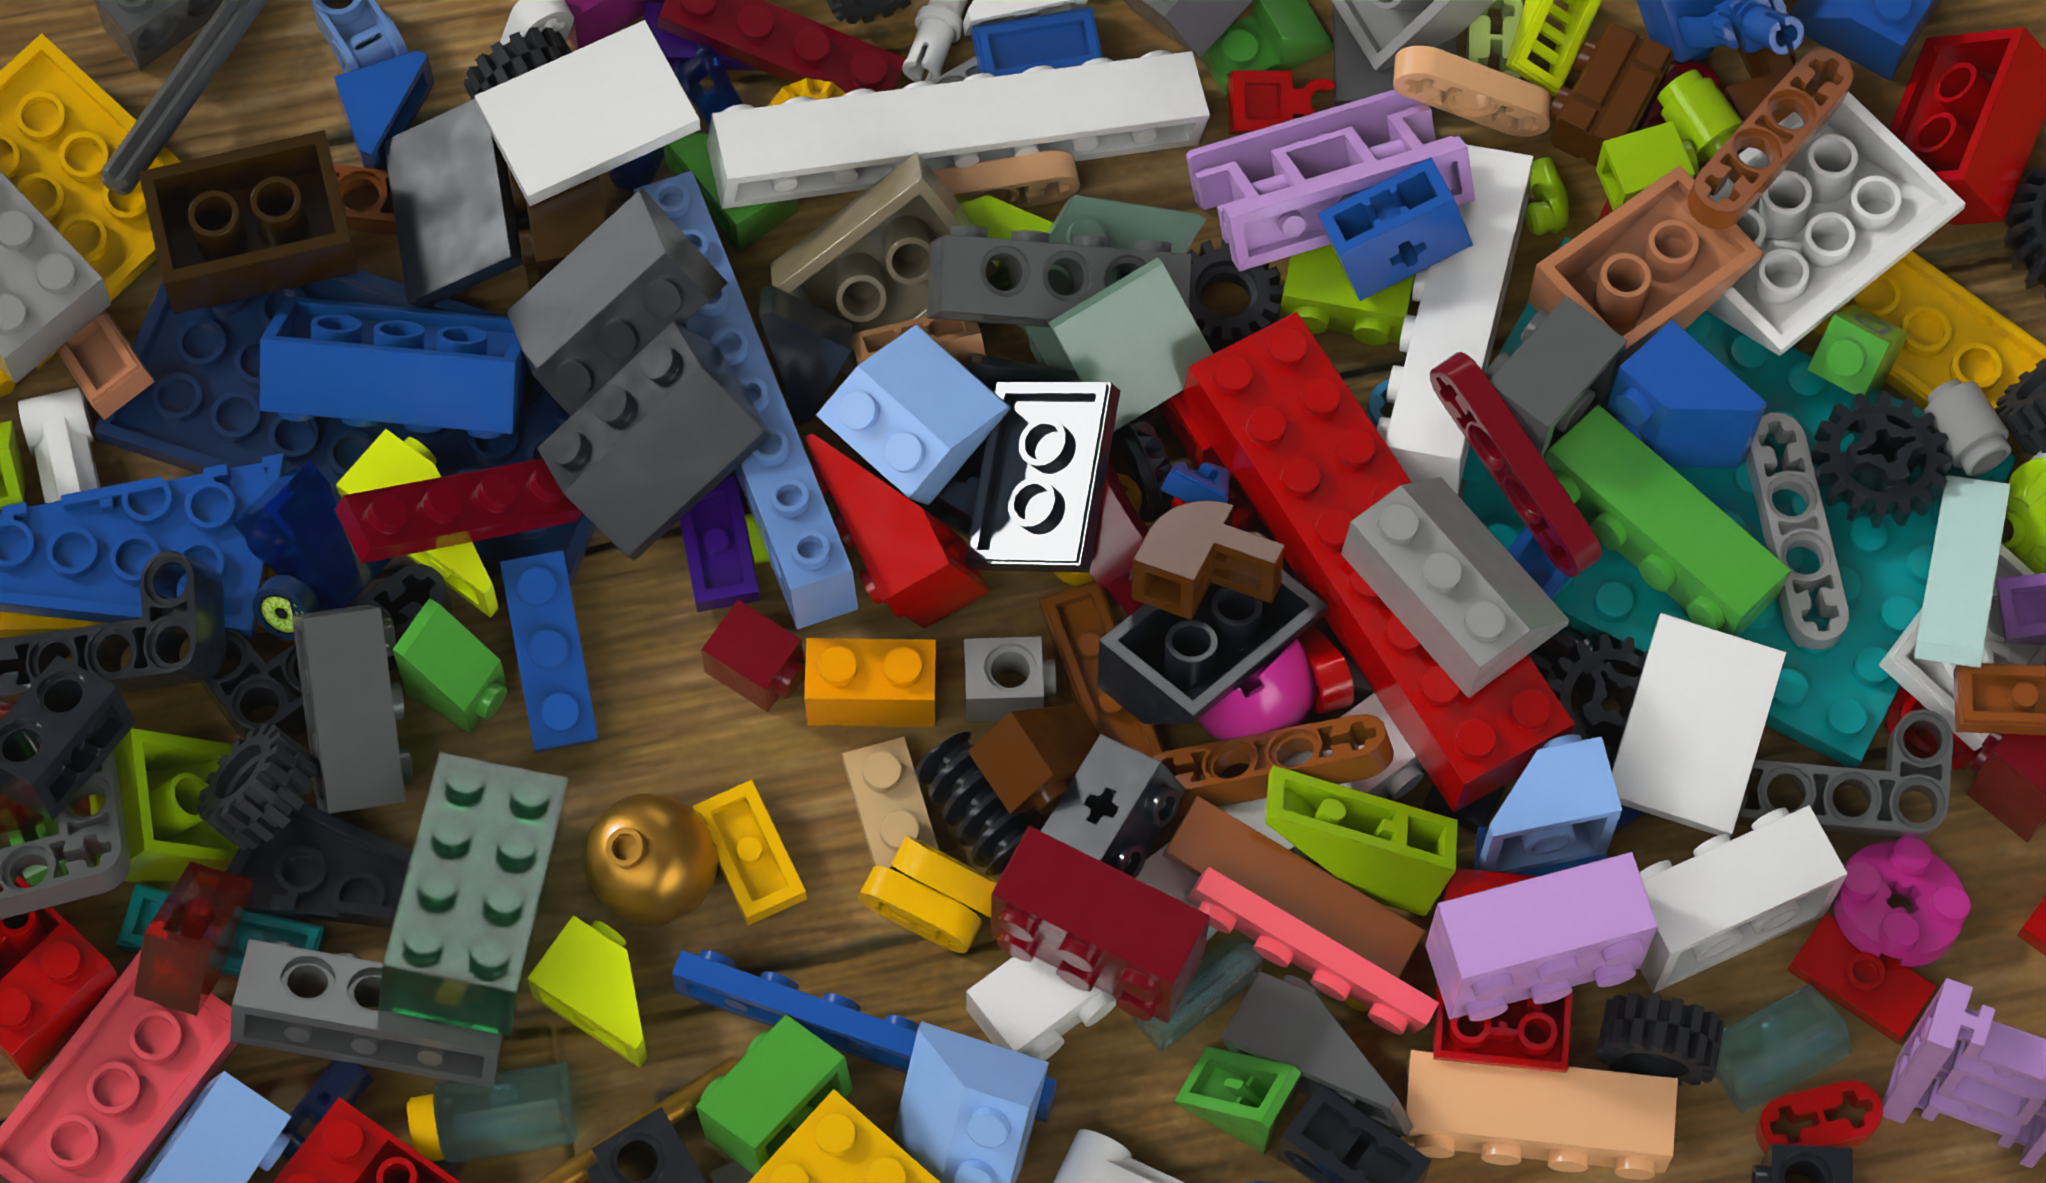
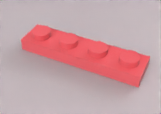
[1186,867,1439,1035]

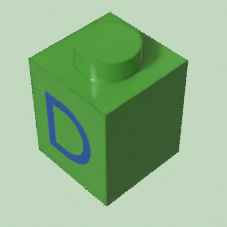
[1807,304,1909,397]

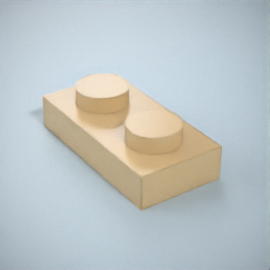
[842,737,939,873]

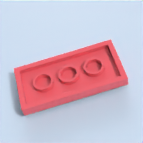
[0,947,238,1183]

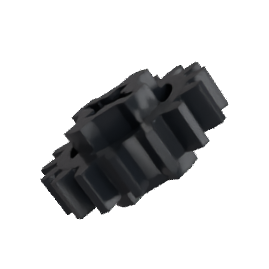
[1810,391,1952,528]
[1546,634,1648,771]

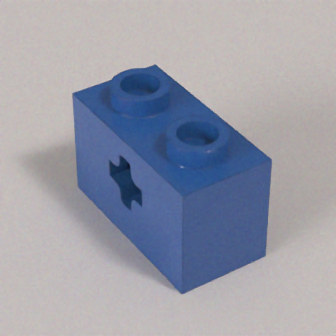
[1317,157,1473,301]

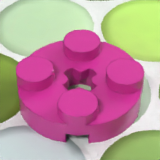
[1834,836,1971,967]

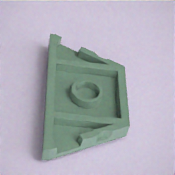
[1017,195,1206,371]

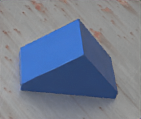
[334,50,434,170]

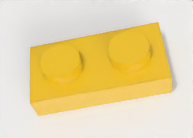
[693,780,807,926]

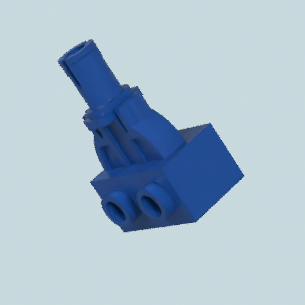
[1637,0,1804,63]

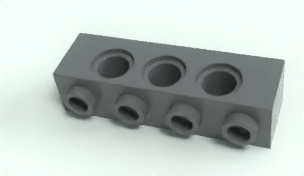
[927,226,1191,328]
[230,939,512,1088]

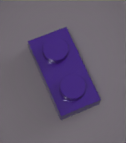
[680,476,760,612]

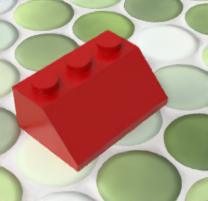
[1889,27,2046,225]

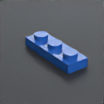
[500,550,599,753]

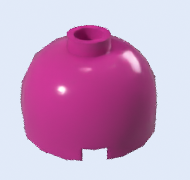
[1198,639,1316,741]

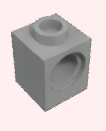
[964,636,1056,722]

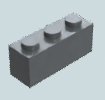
[292,604,413,814]

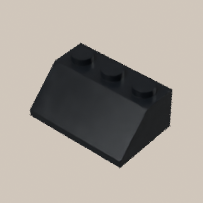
[506,188,728,417]
[537,321,772,561]
[1097,570,1328,724]

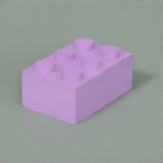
[1425,852,1658,1021]

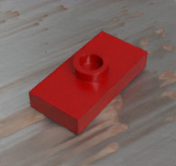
[1787,913,1937,1044]

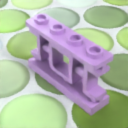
[1186,89,1475,272]
[1882,978,2046,1168]

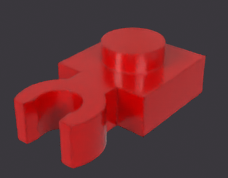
[1227,70,1334,135]

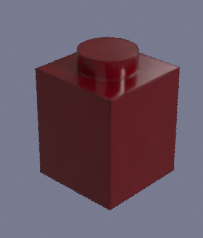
[701,600,805,712]

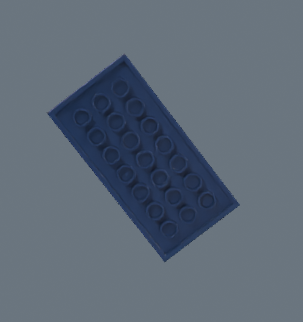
[94,270,596,588]

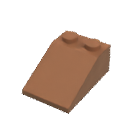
[1528,165,1763,388]

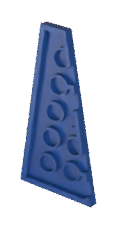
[0,453,287,639]

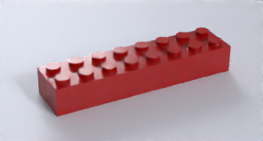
[1181,312,1575,813]

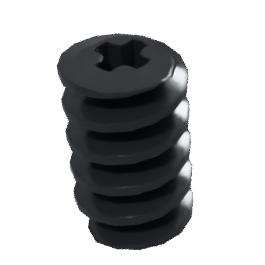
[915,731,1045,877]

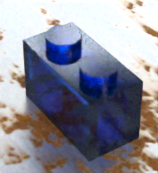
[233,461,393,611]

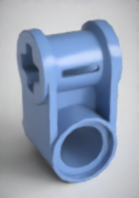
[311,0,409,73]

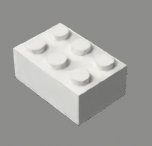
[1640,805,1848,993]

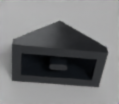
[759,286,852,425]

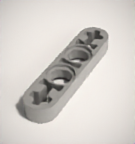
[1746,413,1849,650]

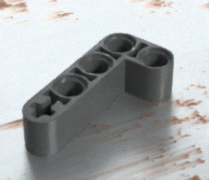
[1735,709,1953,839]

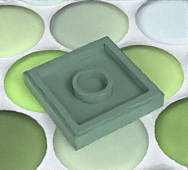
[1048,257,1213,431]

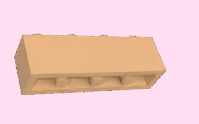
[1400,1050,1678,1180]

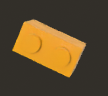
[804,638,937,727]

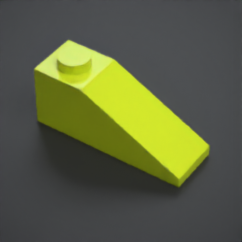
[336,429,499,618]

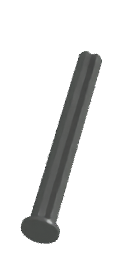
[101,0,268,196]

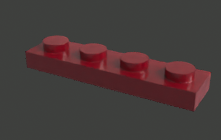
[656,0,906,94]
[334,458,583,564]

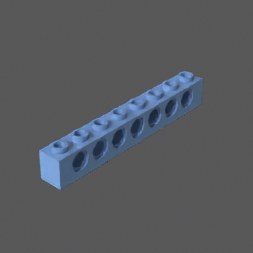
[633,171,858,630]

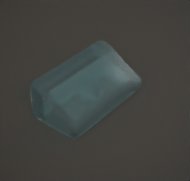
[1131,939,1263,1052]
[1716,984,1851,1113]
[435,1062,577,1163]

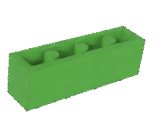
[1544,404,1791,637]

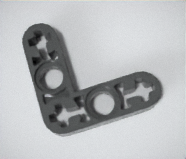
[0,750,130,920]

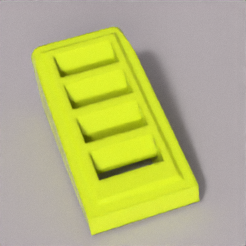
[1505,0,1602,97]

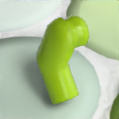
[1524,157,1569,236]

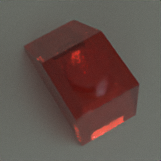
[134,861,253,1016]

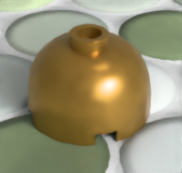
[583,793,719,927]

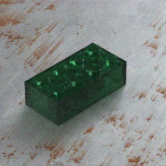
[378,752,569,1036]

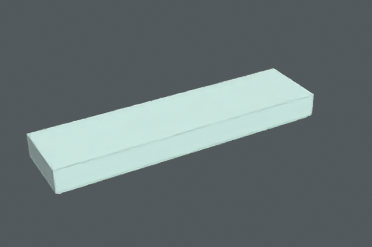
[1914,475,2010,668]

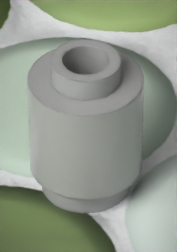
[1922,379,2012,477]

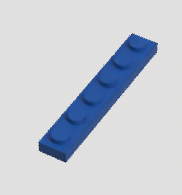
[672,950,1056,1123]

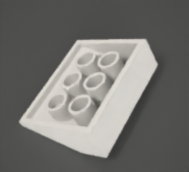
[1706,92,1966,356]

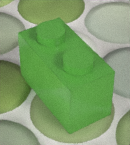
[696,1014,853,1175]

